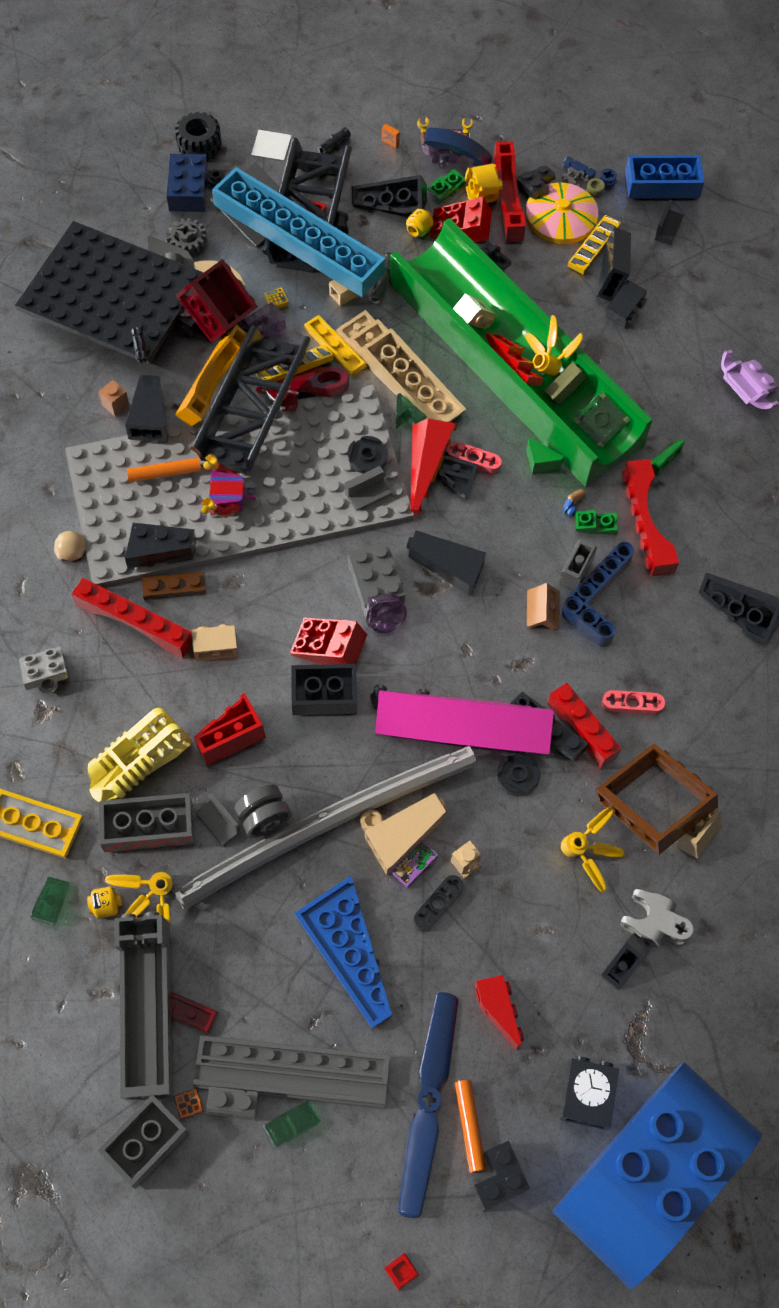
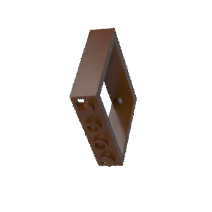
[596,744,718,855]

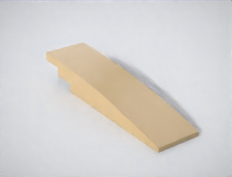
[336,310,466,422]

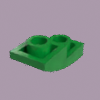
[427,168,467,201]
[575,510,618,534]

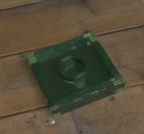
[574,392,630,448]

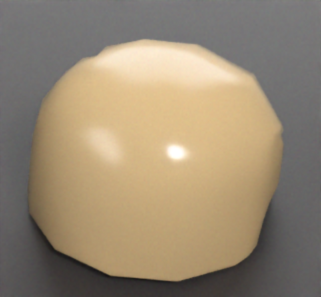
[54,531,86,562]

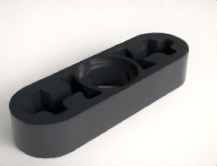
[414,875,464,932]

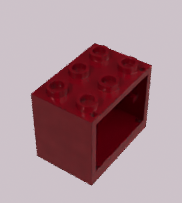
[176,259,258,343]

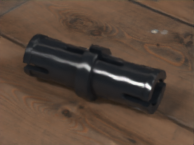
[318,127,351,154]

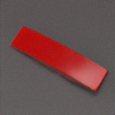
[485,333,543,385]

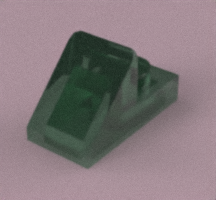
[396,393,427,429]

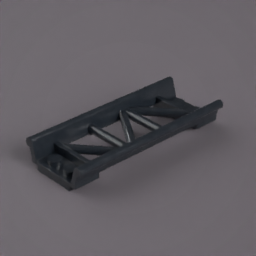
[262,138,352,273]
[191,325,311,473]

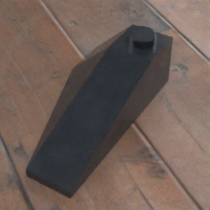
[351,175,427,213]
[699,573,779,644]

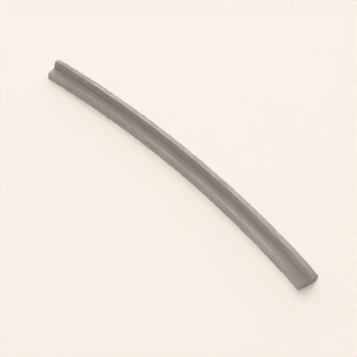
[173,746,477,909]

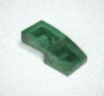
[263,1100,321,1148]

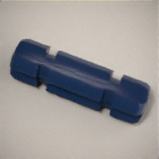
[563,156,596,180]

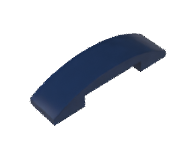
[423,128,493,167]

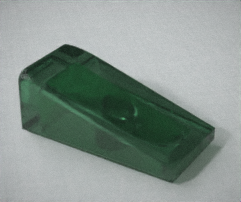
[30,877,70,926]

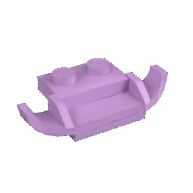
[721,350,779,409]

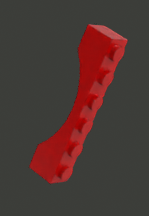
[494,141,526,242]
[622,459,679,576]
[71,577,193,659]

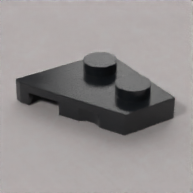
[437,455,478,500]

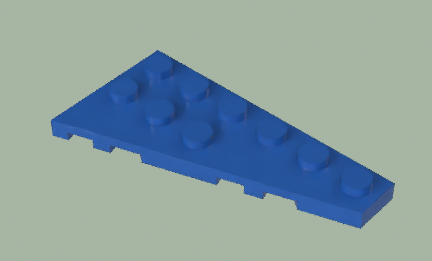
[294,876,392,1030]

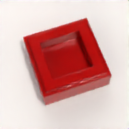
[384,1253,419,1291]

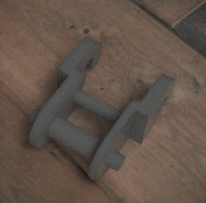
[562,167,589,187]

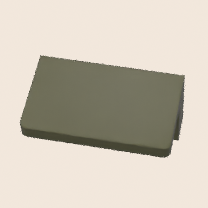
[544,362,587,405]

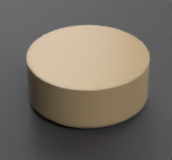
[360,810,383,831]

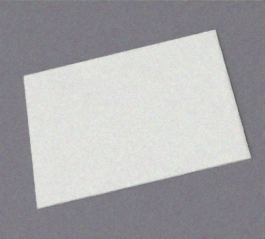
[251,130,291,160]

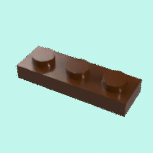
[142,572,206,600]

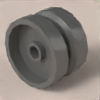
[234,784,292,838]

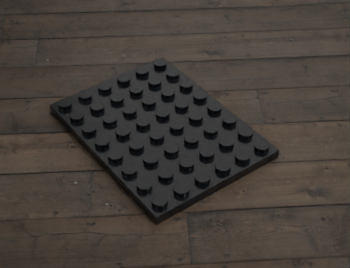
[15,221,204,364]

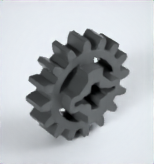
[166,218,207,255]

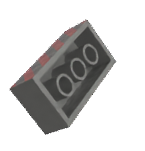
[99,793,194,853]

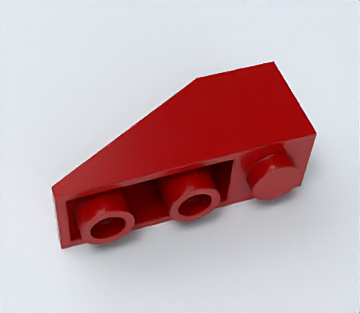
[475,975,524,1050]

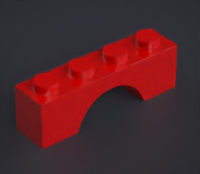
[547,683,621,769]

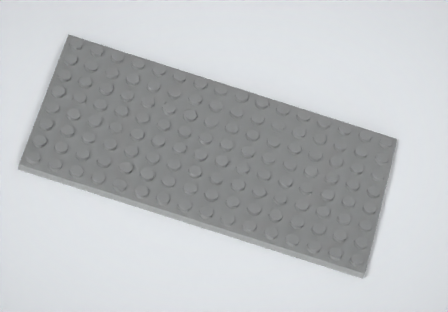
[65,385,414,587]

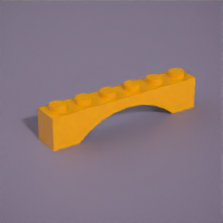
[175,325,247,427]

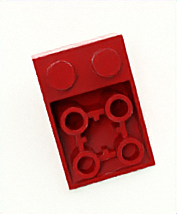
[430,196,492,243]
[290,618,368,665]

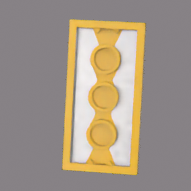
[0,789,83,859]

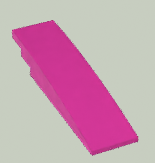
[375,690,554,754]

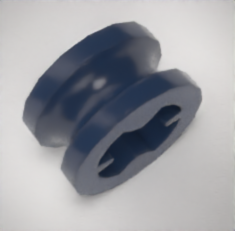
[600,168,617,187]

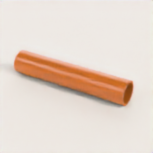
[127,457,202,483]
[455,1080,487,1173]

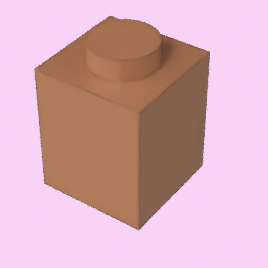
[98,380,129,416]

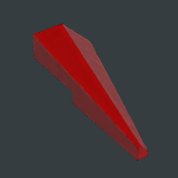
[410,418,457,515]

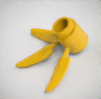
[525,315,583,376]
[561,808,625,892]
[105,871,173,931]

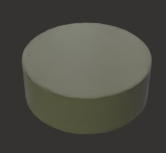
[586,178,605,197]

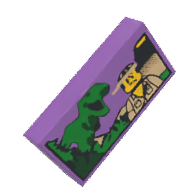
[391,840,438,888]

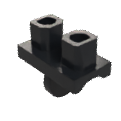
[480,241,512,272]

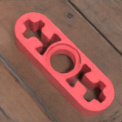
[446,441,502,474]
[602,690,665,715]

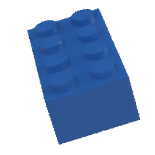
[625,155,705,198]

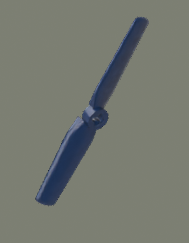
[397,992,459,1218]

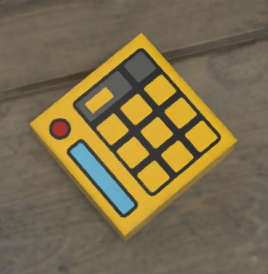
[264,287,289,311]

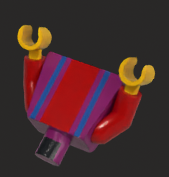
[201,454,256,518]

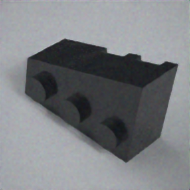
[125,522,197,571]

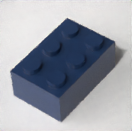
[166,154,208,212]

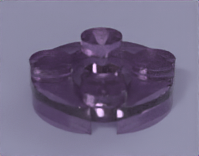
[364,594,407,633]

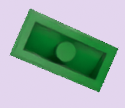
[651,439,685,476]

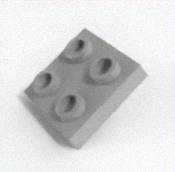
[19,646,68,694]

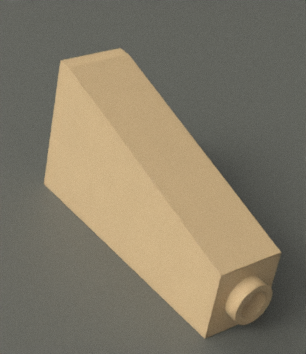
[365,793,447,875]

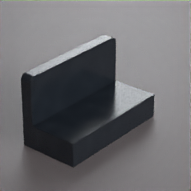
[654,199,684,246]

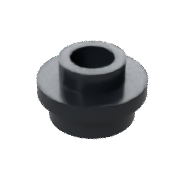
[207,170,225,187]

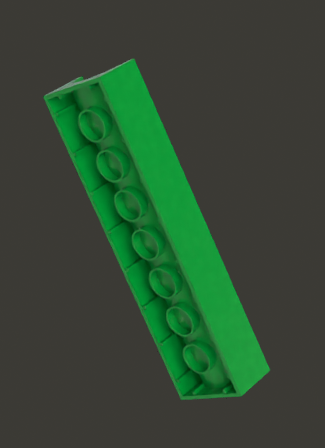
[389,218,652,487]

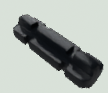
[131,327,148,363]

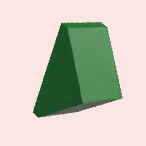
[526,437,564,474]

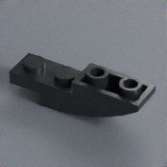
[510,692,589,762]

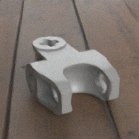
[620,889,693,947]

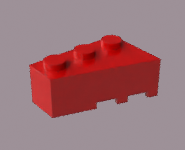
[194,692,266,766]

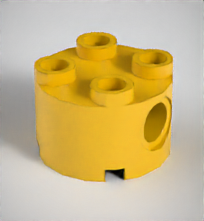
[465,164,502,203]

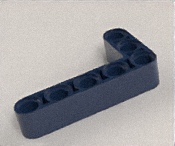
[562,542,634,647]

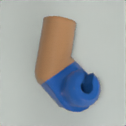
[563,489,585,516]

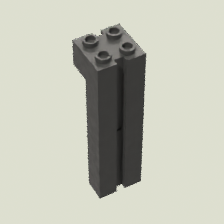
[114,912,173,1100]

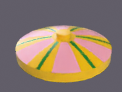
[525,183,598,244]

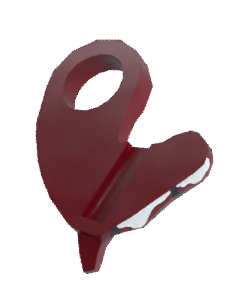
[256,367,350,413]

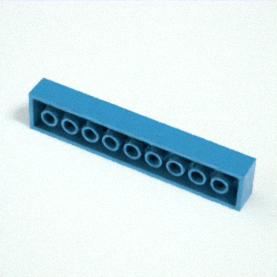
[212,167,385,297]

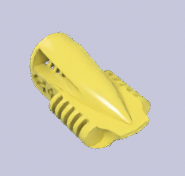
[88,708,193,802]

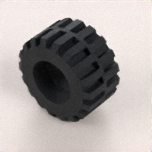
[175,112,222,159]

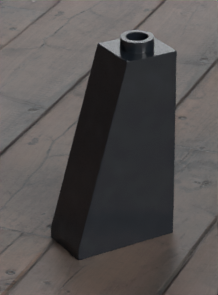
[597,227,631,301]
[125,375,168,442]
[406,530,486,596]

